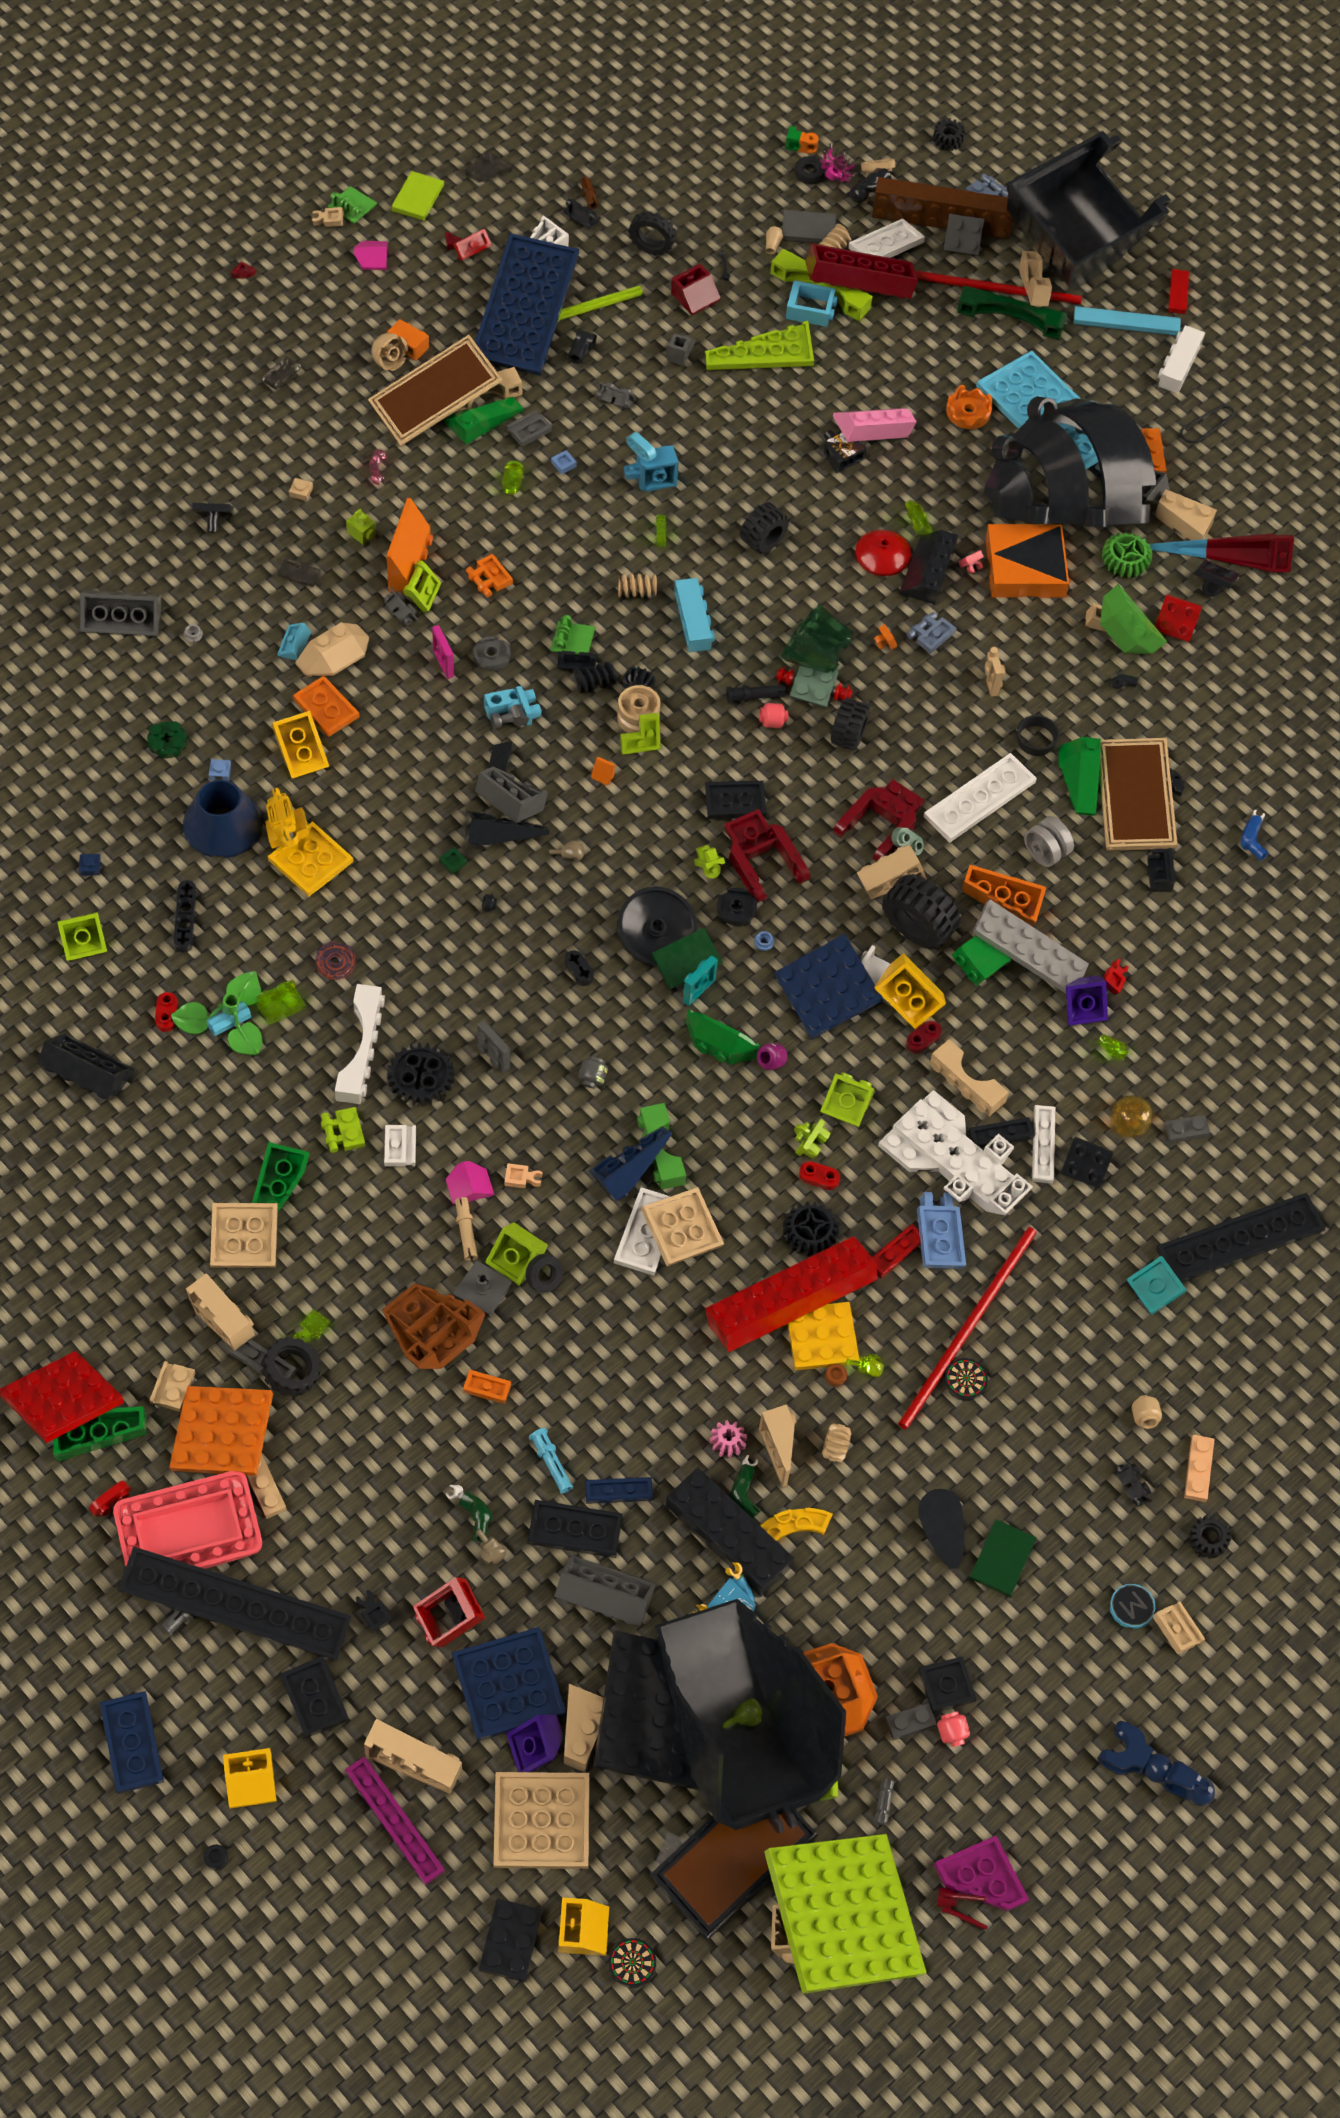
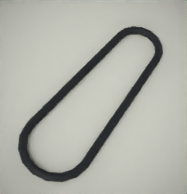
[1180,405,1235,443]

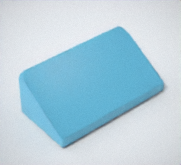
[277,623,311,660]

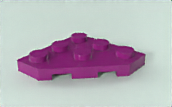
[934,1836,1029,1912]

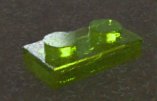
[905,500,933,535]

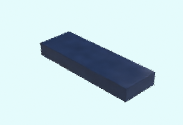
[585,1477,653,1504]

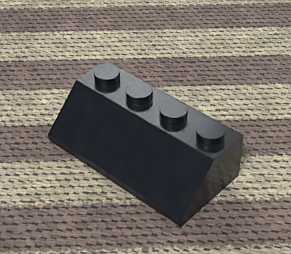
[899,530,958,605]
[37,1033,135,1099]

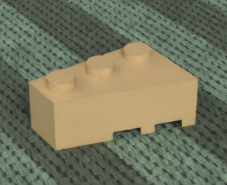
[1155,489,1217,540]

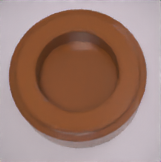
[825,1364,847,1387]

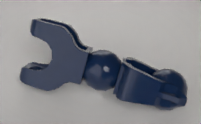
[1098,1721,1215,1806]

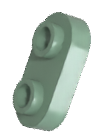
[892,827,924,856]

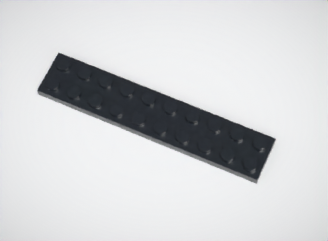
[118,1546,352,1661]

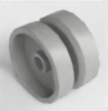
[1024,816,1074,867]

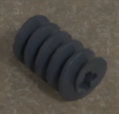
[574,661,617,693]

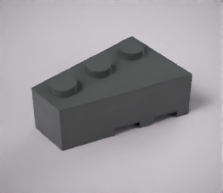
[475,767,548,823]

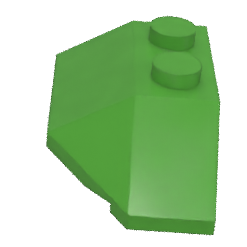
[1100,584,1167,654]

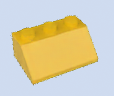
[874,953,946,1029]

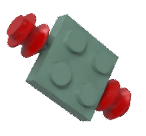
[776,660,853,708]

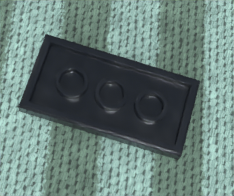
[527,1500,623,1558]

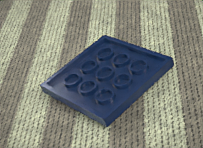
[774,934,884,1040]
[452,1627,566,1741]

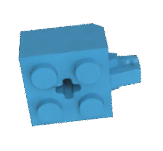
[624,445,679,492]

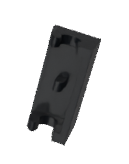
[1147,848,1175,892]

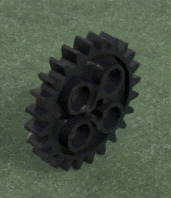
[387,1043,455,1106]

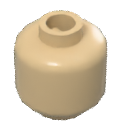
[1131,1395,1162,1429]

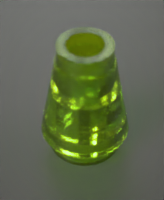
[1097,1034,1129,1061]

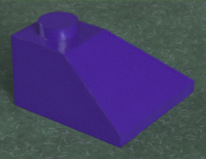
[1065,975,1108,1025]
[507,1715,563,1772]

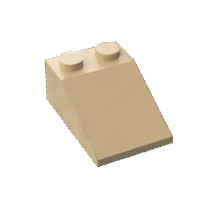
[759,1404,796,1488]

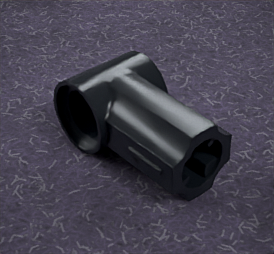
[568,329,597,365]

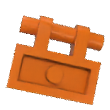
[466,554,513,597]

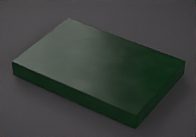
[651,928,723,990]
[969,1519,1037,1598]

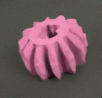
[710,1420,747,1459]

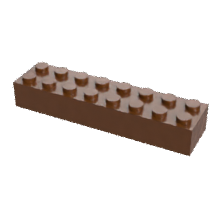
[872,177,1013,239]

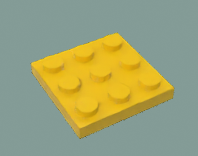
[268,821,353,897]
[787,1302,860,1371]

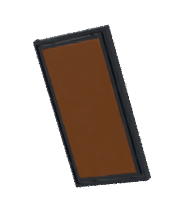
[649,1809,817,1940]

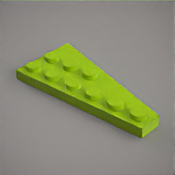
[705,320,814,370]

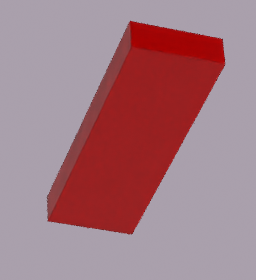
[1168,269,1189,314]
[872,1224,921,1279]

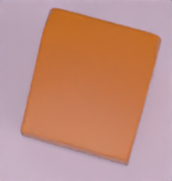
[591,757,615,785]

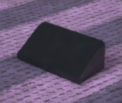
[488,742,513,773]

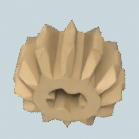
[822,1424,851,1462]

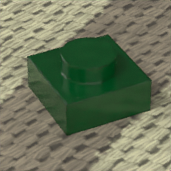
[439,847,467,875]

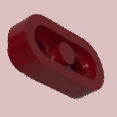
[906,1021,942,1054]

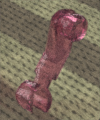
[369,449,387,485]

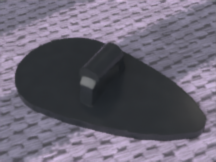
[918,1489,965,1569]

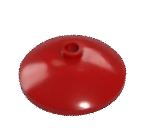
[855,530,911,576]

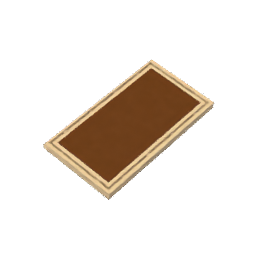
[368,335,503,446]
[1099,738,1178,851]

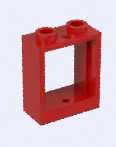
[413,1577,485,1648]

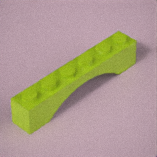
[770,249,872,321]

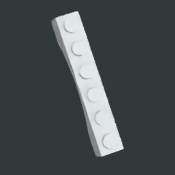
[335,984,385,1104]

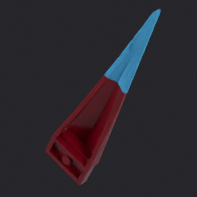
[1150,533,1294,572]

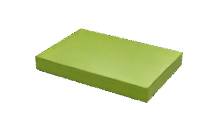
[391,171,444,221]

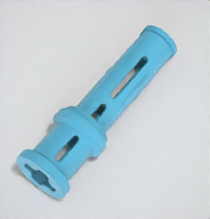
[529,1428,573,1494]

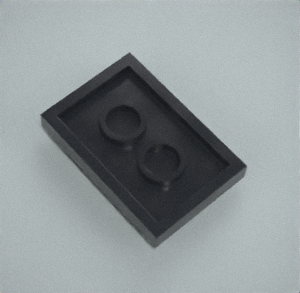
[705,780,767,819]
[280,1656,349,1738]
[479,1898,543,1982]

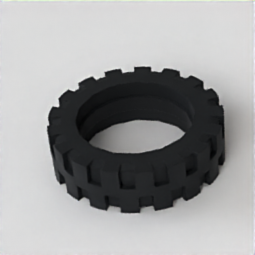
[628,211,677,256]
[261,1337,322,1397]

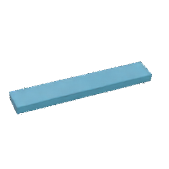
[1073,306,1181,335]

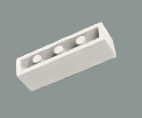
[1157,325,1205,393]

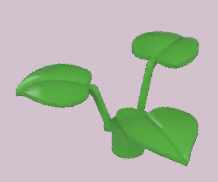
[171,971,262,1055]

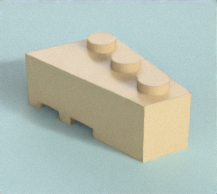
[857,844,927,899]
[186,1273,255,1351]
[564,1684,603,1772]

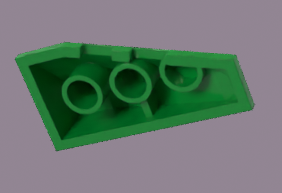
[1058,737,1101,816]
[252,1142,310,1213]

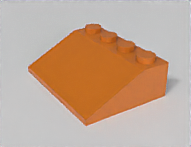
[387,498,433,595]

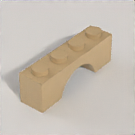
[1019,251,1052,307]
[454,367,522,413]
[930,1039,1009,1117]

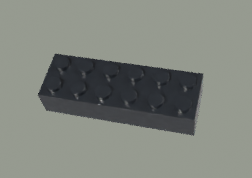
[665,1467,794,1597]

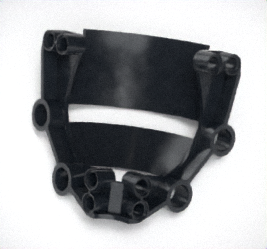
[984,396,1156,527]

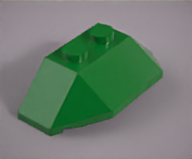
[686,1010,761,1065]

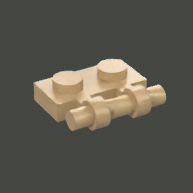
[984,647,1005,697]

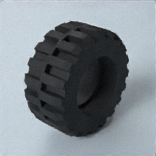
[882,874,960,949]

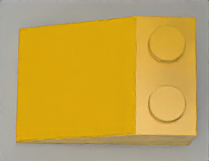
[272,711,329,779]

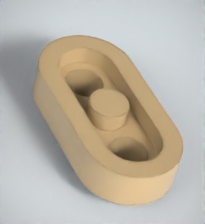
[861,159,895,174]

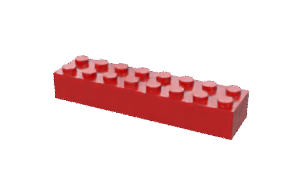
[705,1236,878,1352]

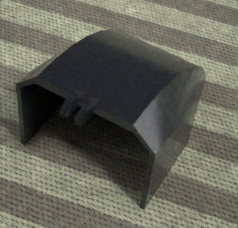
[655,1599,846,1833]

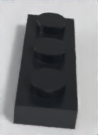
[968,1117,1035,1148]

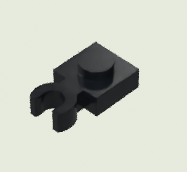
[356,1590,393,1633]

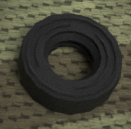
[795,156,826,184]
[525,1254,563,1293]

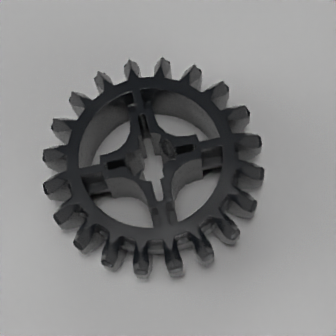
[783,1200,840,1257]

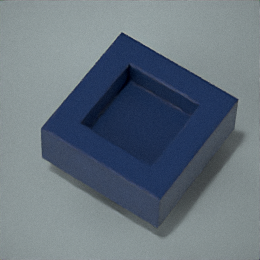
[79,854,101,876]

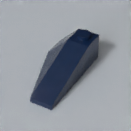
[589,1126,672,1201]

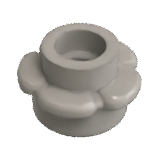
[184,624,203,642]

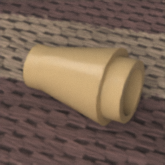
[765,226,783,254]

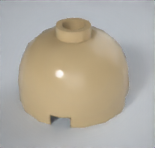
[371,333,408,371]

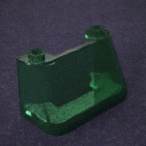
[780,603,853,674]

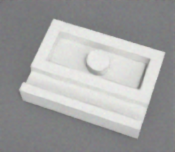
[384,1125,416,1166]

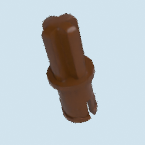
[580,176,599,210]

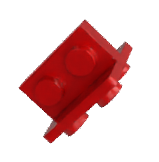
[1155,594,1202,642]

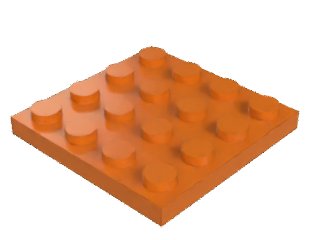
[169,1386,273,1476]

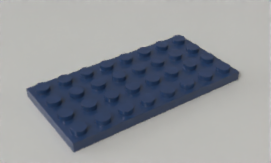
[475,233,579,376]

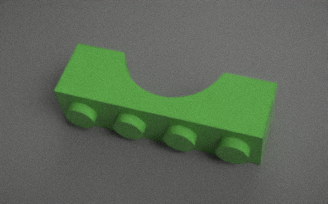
[637,1103,686,1190]

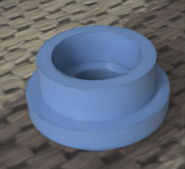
[754,931,774,951]

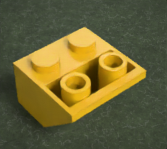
[223,1748,277,1809]
[558,1897,609,1956]

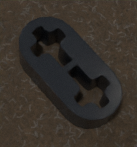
[565,950,593,986]

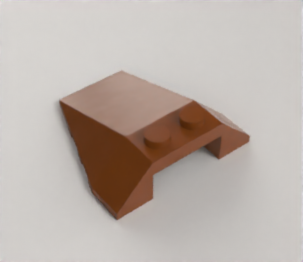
[382,1283,485,1369]

